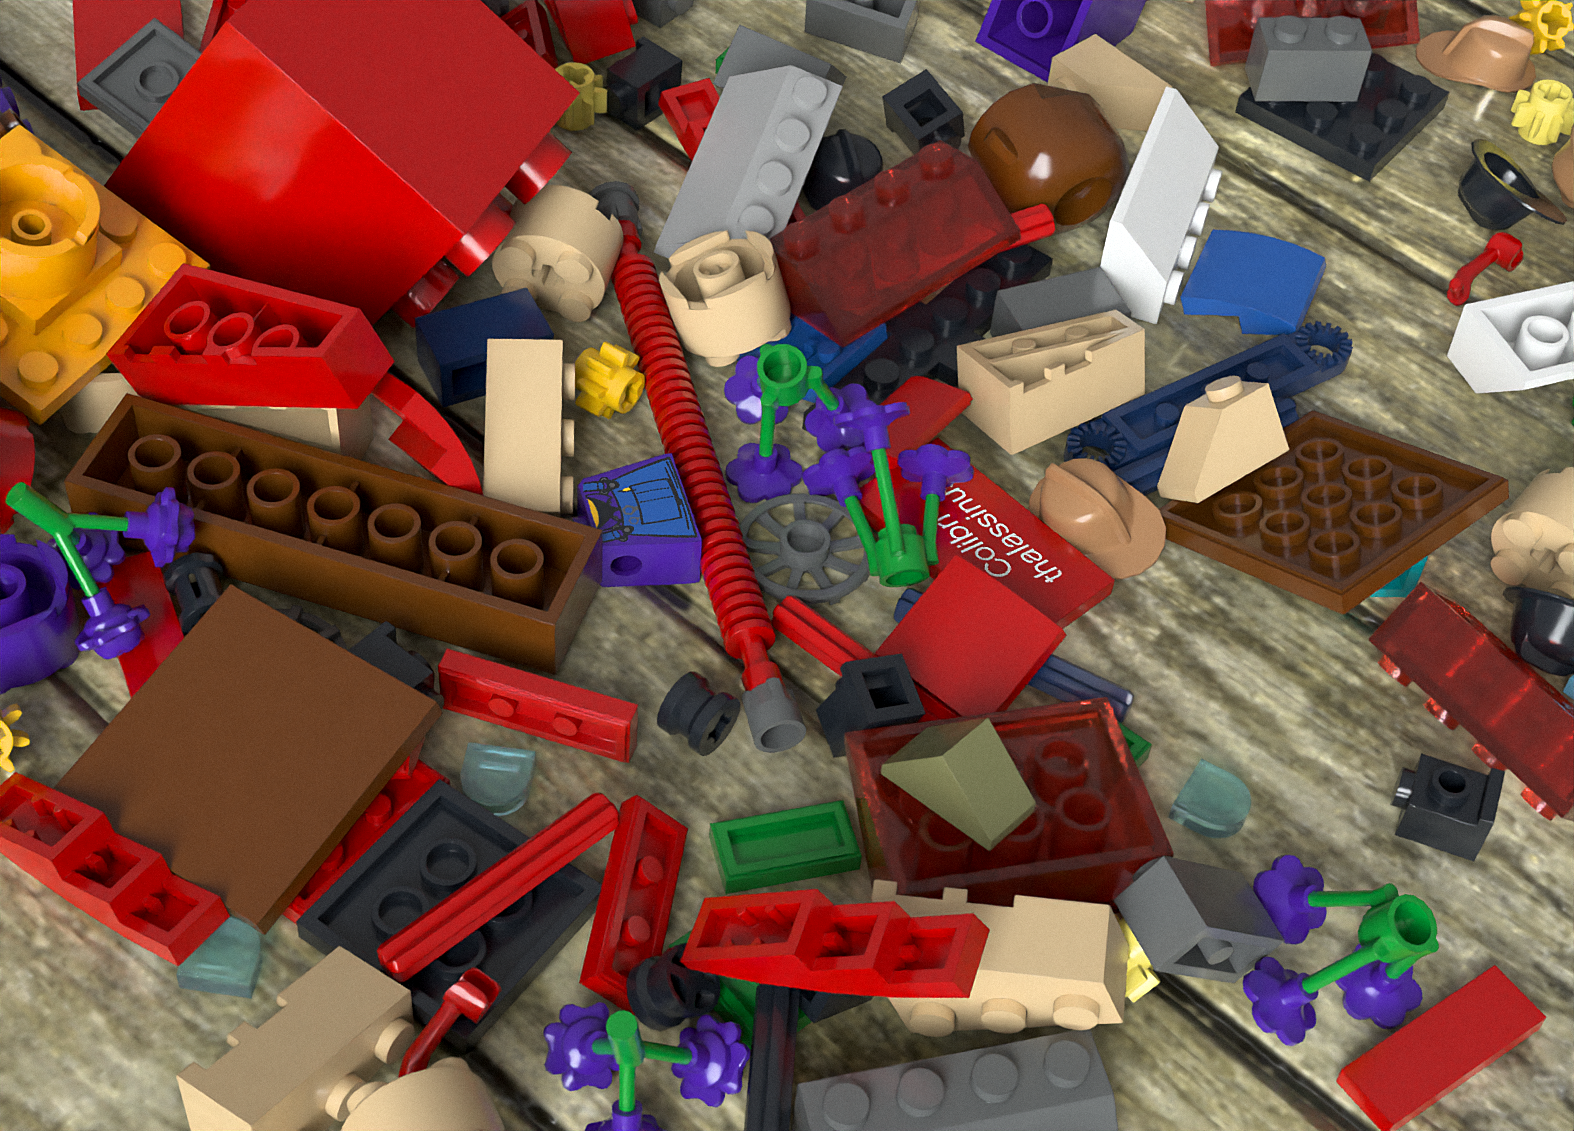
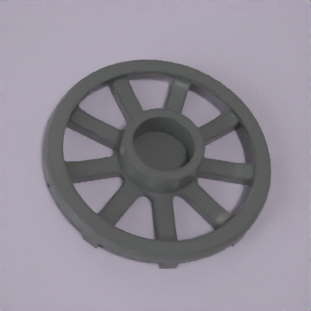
[739,494,870,605]

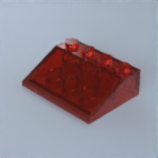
[844,697,1174,914]

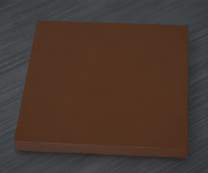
[1159,410,1509,615]
[53,584,443,935]

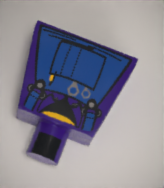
[565,453,702,587]

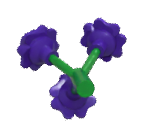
[6,482,195,660]
[543,1002,751,1131]

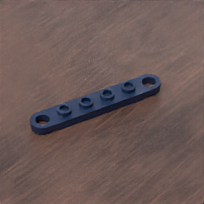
[1063,321,1353,471]

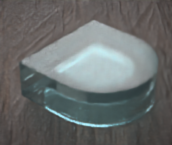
[461,742,536,816]
[1168,759,1251,838]
[176,917,263,999]

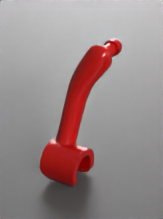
[1447,232,1524,306]
[398,967,502,1078]

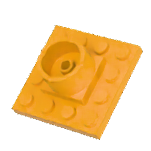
[0,124,210,425]

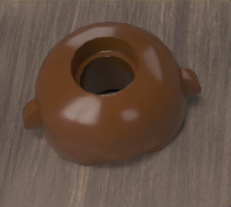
[968,83,1130,235]

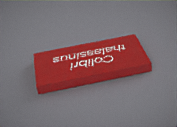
[859,437,1115,629]

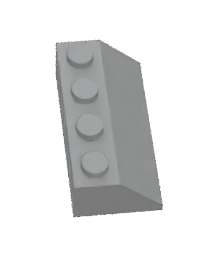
[654,65,843,258]

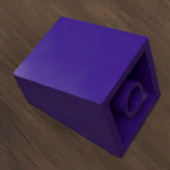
[975,0,1146,83]

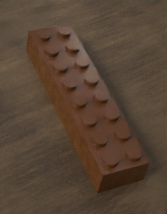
[64,393,603,675]

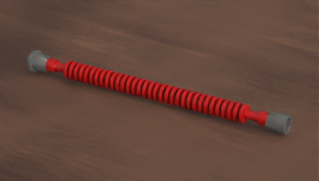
[588,181,806,753]

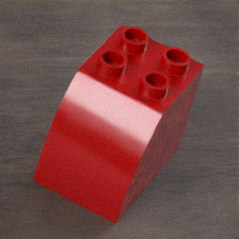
[104,0,580,328]

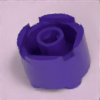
[0,534,81,694]

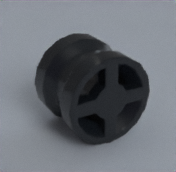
[657,671,740,756]
[626,943,721,1031]

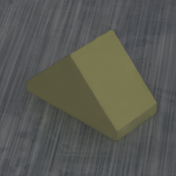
[881,717,1036,851]

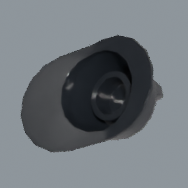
[803,129,889,224]
[1458,138,1567,231]
[1503,587,1574,676]

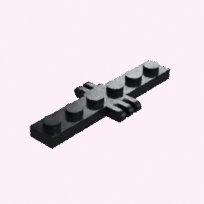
[802,244,1053,451]

